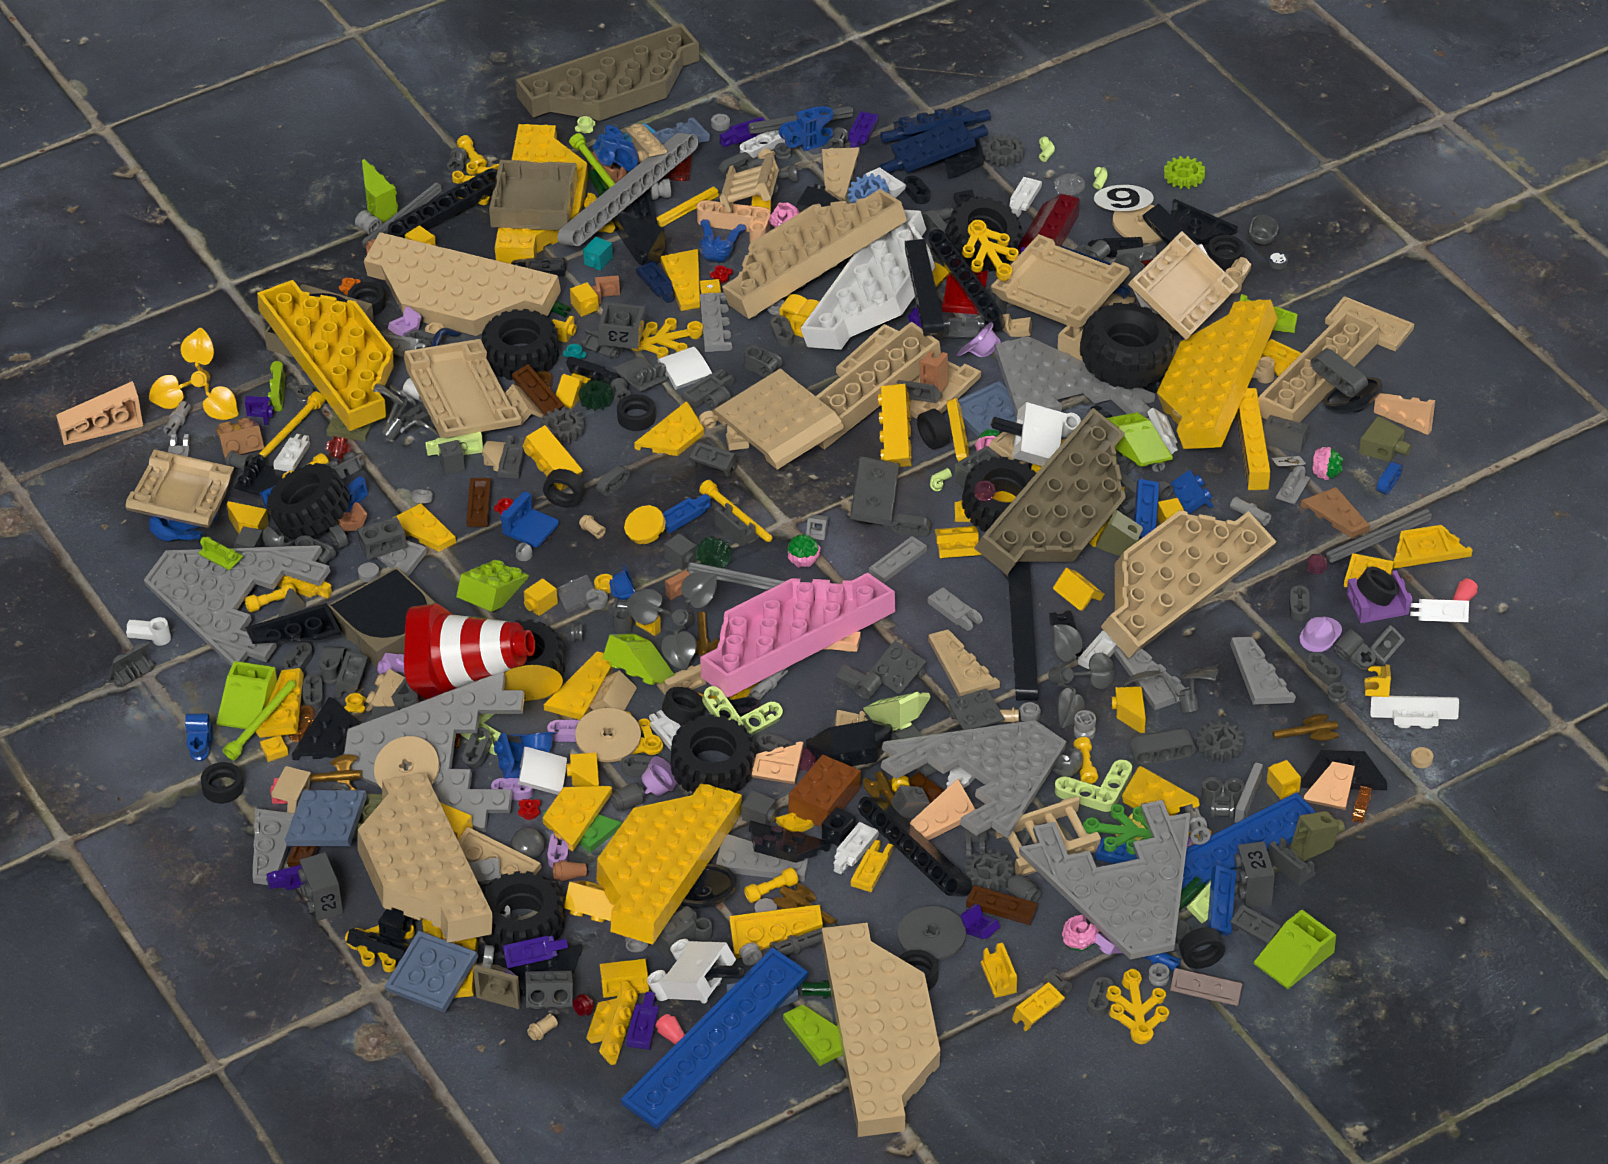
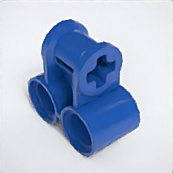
[185,713,213,761]

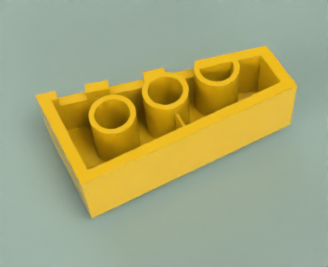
[878,384,912,467]

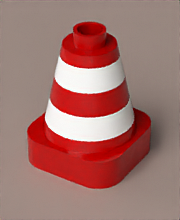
[404,604,535,700]

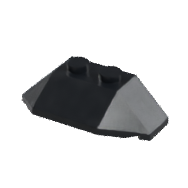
[806,720,892,767]

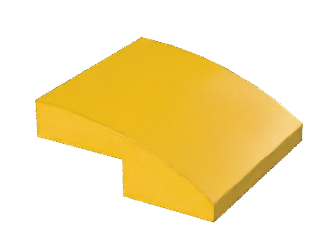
[935,526,981,558]

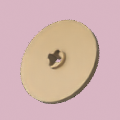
[1112,204,1162,243]
[575,708,641,762]
[374,736,440,789]

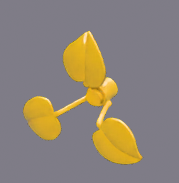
[149,328,239,420]

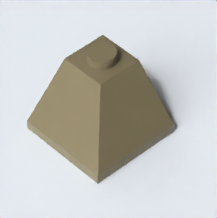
[473,963,521,1009]

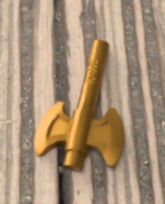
[695,611,720,657]
[1272,714,1339,741]
[310,754,363,790]
[863,771,907,820]
[773,883,837,925]

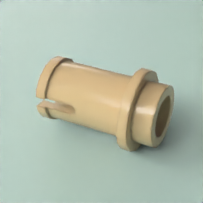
[579,515,606,539]
[997,707,1019,723]
[527,1014,558,1040]

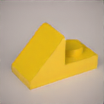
[556,373,591,409]

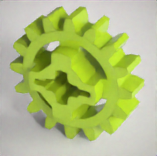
[1164,156,1205,189]

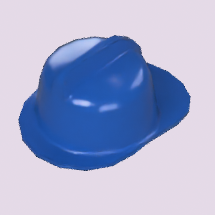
[609,564,635,600]
[509,732,558,753]

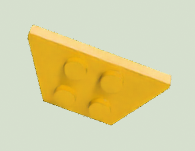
[634,402,704,456]
[1393,525,1473,568]
[1122,766,1199,814]
[543,786,612,851]

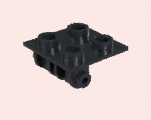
[234,454,287,496]

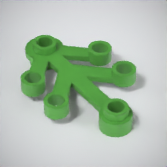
[1083,804,1152,854]

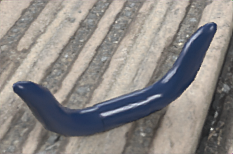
[431,328,461,347]

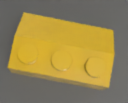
[564,880,614,922]

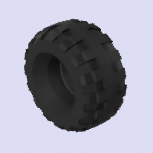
[1080,302,1174,389]

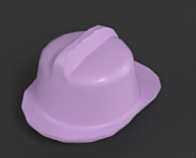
[957,323,1001,357]
[1300,616,1342,652]
[641,756,677,796]

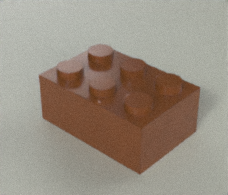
[788,755,861,827]

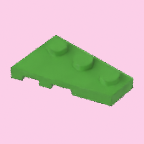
[543,811,622,853]

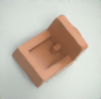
[337,503,367,532]

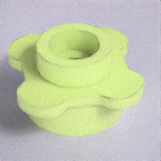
[575,116,595,133]

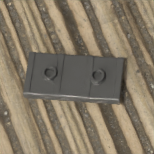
[850,457,899,528]

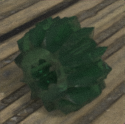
[578,379,613,411]
[696,536,732,568]

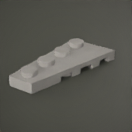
[1230,637,1296,705]
[1114,647,1189,710]
[253,809,294,885]
[716,834,808,882]

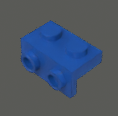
[1170,470,1214,514]
[494,733,524,779]

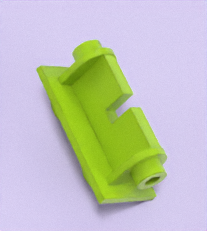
[198,537,243,571]

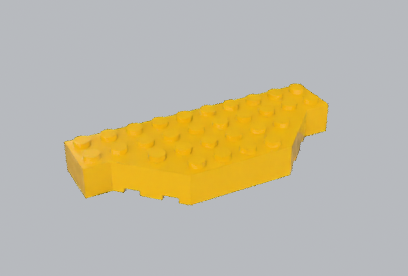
[495,124,588,264]
[257,280,394,431]
[1157,299,1278,449]
[596,784,742,945]

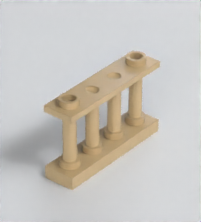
[720,153,779,212]
[995,797,1101,876]

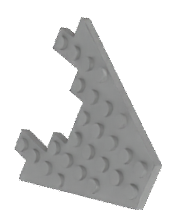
[994,336,1155,438]
[144,545,330,666]
[344,672,525,832]
[881,720,1067,838]
[1019,800,1191,960]

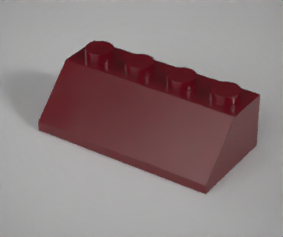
[1017,194,1079,254]

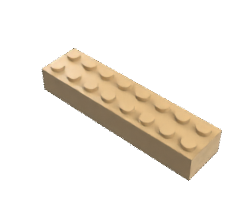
[1258,310,1379,423]
[816,322,941,450]

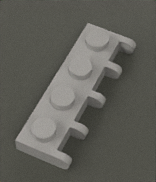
[700,292,733,352]

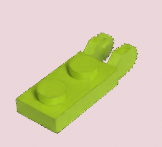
[268,361,286,412]

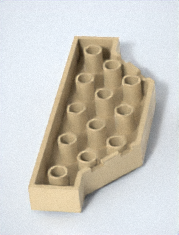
[722,189,907,319]
[364,232,561,336]
[1101,510,1276,658]
[358,772,492,943]
[822,923,940,1137]

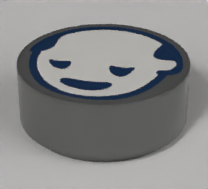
[1268,252,1288,270]

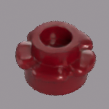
[573,994,594,1016]

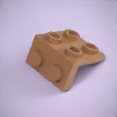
[214,417,264,458]

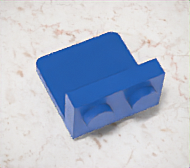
[501,491,559,547]

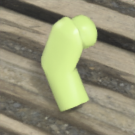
[1039,136,1055,162]
[1093,167,1108,190]
[930,468,952,491]

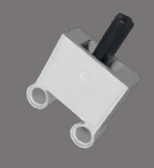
[991,402,1081,466]
[647,939,745,1004]

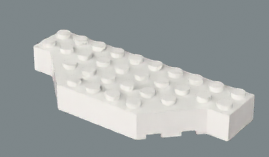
[801,210,935,350]

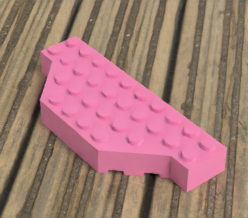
[700,573,895,697]

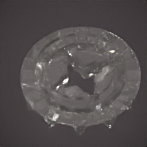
[1055,174,1085,196]

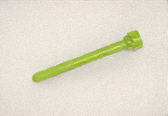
[569,133,616,188]
[222,680,296,761]

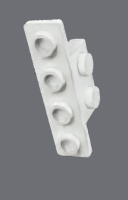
[1370,696,1459,729]

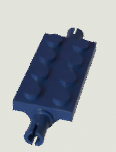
[880,105,991,143]
[879,119,988,173]

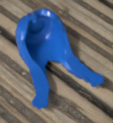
[699,219,746,262]
[148,513,219,541]

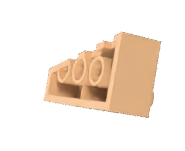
[56,381,143,445]

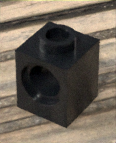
[821,807,855,847]
[378,908,413,942]

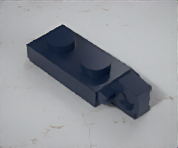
[636,261,674,303]

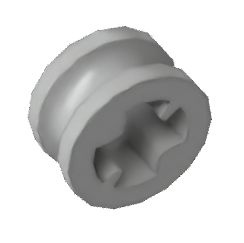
[739,943,762,965]
[1148,963,1170,987]

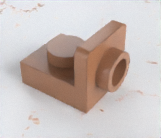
[592,275,620,304]
[665,570,690,600]

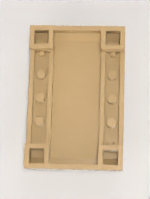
[1128,231,1239,340]
[991,234,1130,329]
[836,324,981,419]
[404,339,522,438]
[712,369,844,470]
[126,450,234,528]

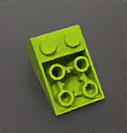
[362,159,398,224]
[1106,412,1173,467]
[456,560,529,612]
[602,633,675,685]
[216,661,277,729]
[1254,910,1336,989]

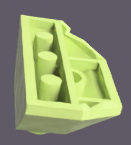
[863,692,930,731]

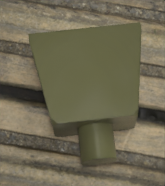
[1359,416,1412,461]
[1096,509,1143,556]
[1290,811,1345,861]

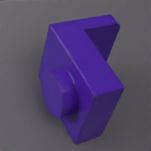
[245,396,274,425]
[960,904,1000,939]

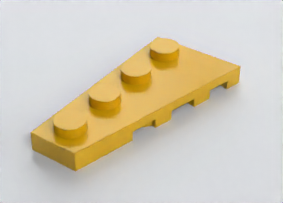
[661,249,700,311]
[544,651,614,720]
[256,668,304,738]
[729,905,823,959]

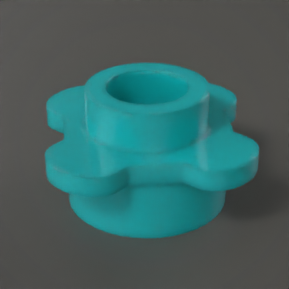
[563,344,587,359]

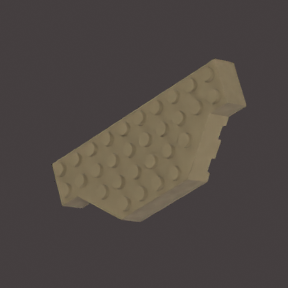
[516,23,700,121]
[974,408,1126,574]

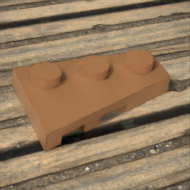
[1300,487,1370,538]

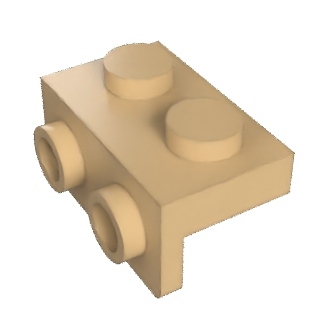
[365,669,405,712]

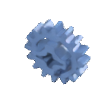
[847,173,889,203]

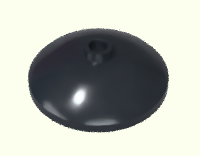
[1323,377,1383,412]
[681,864,736,909]

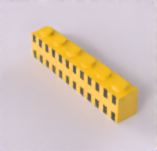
[1236,388,1270,490]

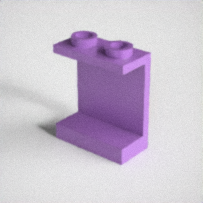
[1347,570,1412,623]

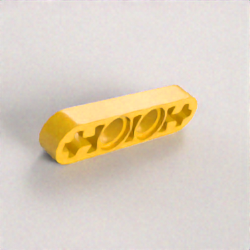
[947,398,970,462]

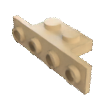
[626,124,667,163]

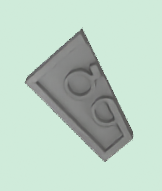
[376,540,427,577]

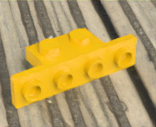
[586,981,638,1065]

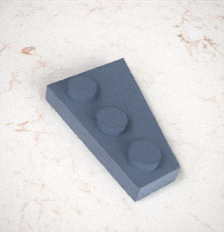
[652,117,710,145]

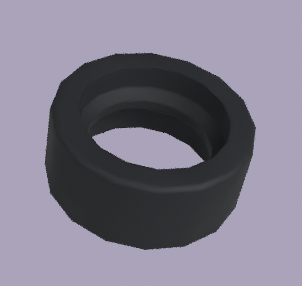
[1207,235,1245,270]
[347,282,386,316]
[617,394,656,431]
[917,408,950,450]
[543,469,585,508]
[1357,566,1399,606]
[662,687,705,724]
[201,762,244,804]
[1179,927,1225,969]
[898,950,938,991]

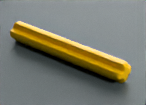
[656,187,719,227]

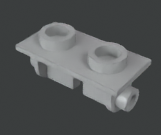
[1276,465,1310,505]

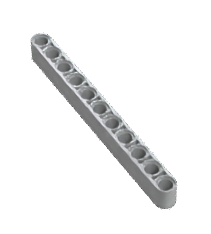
[558,133,698,246]

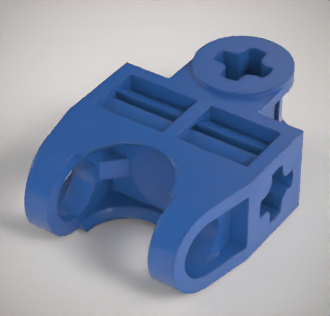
[778,106,833,151]
[592,125,638,172]

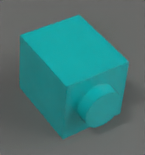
[583,237,613,271]

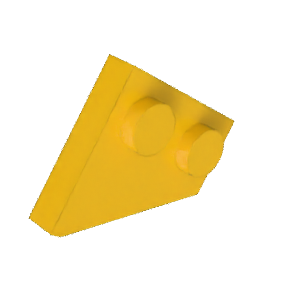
[1261,339,1302,377]

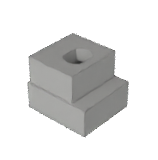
[806,514,829,540]

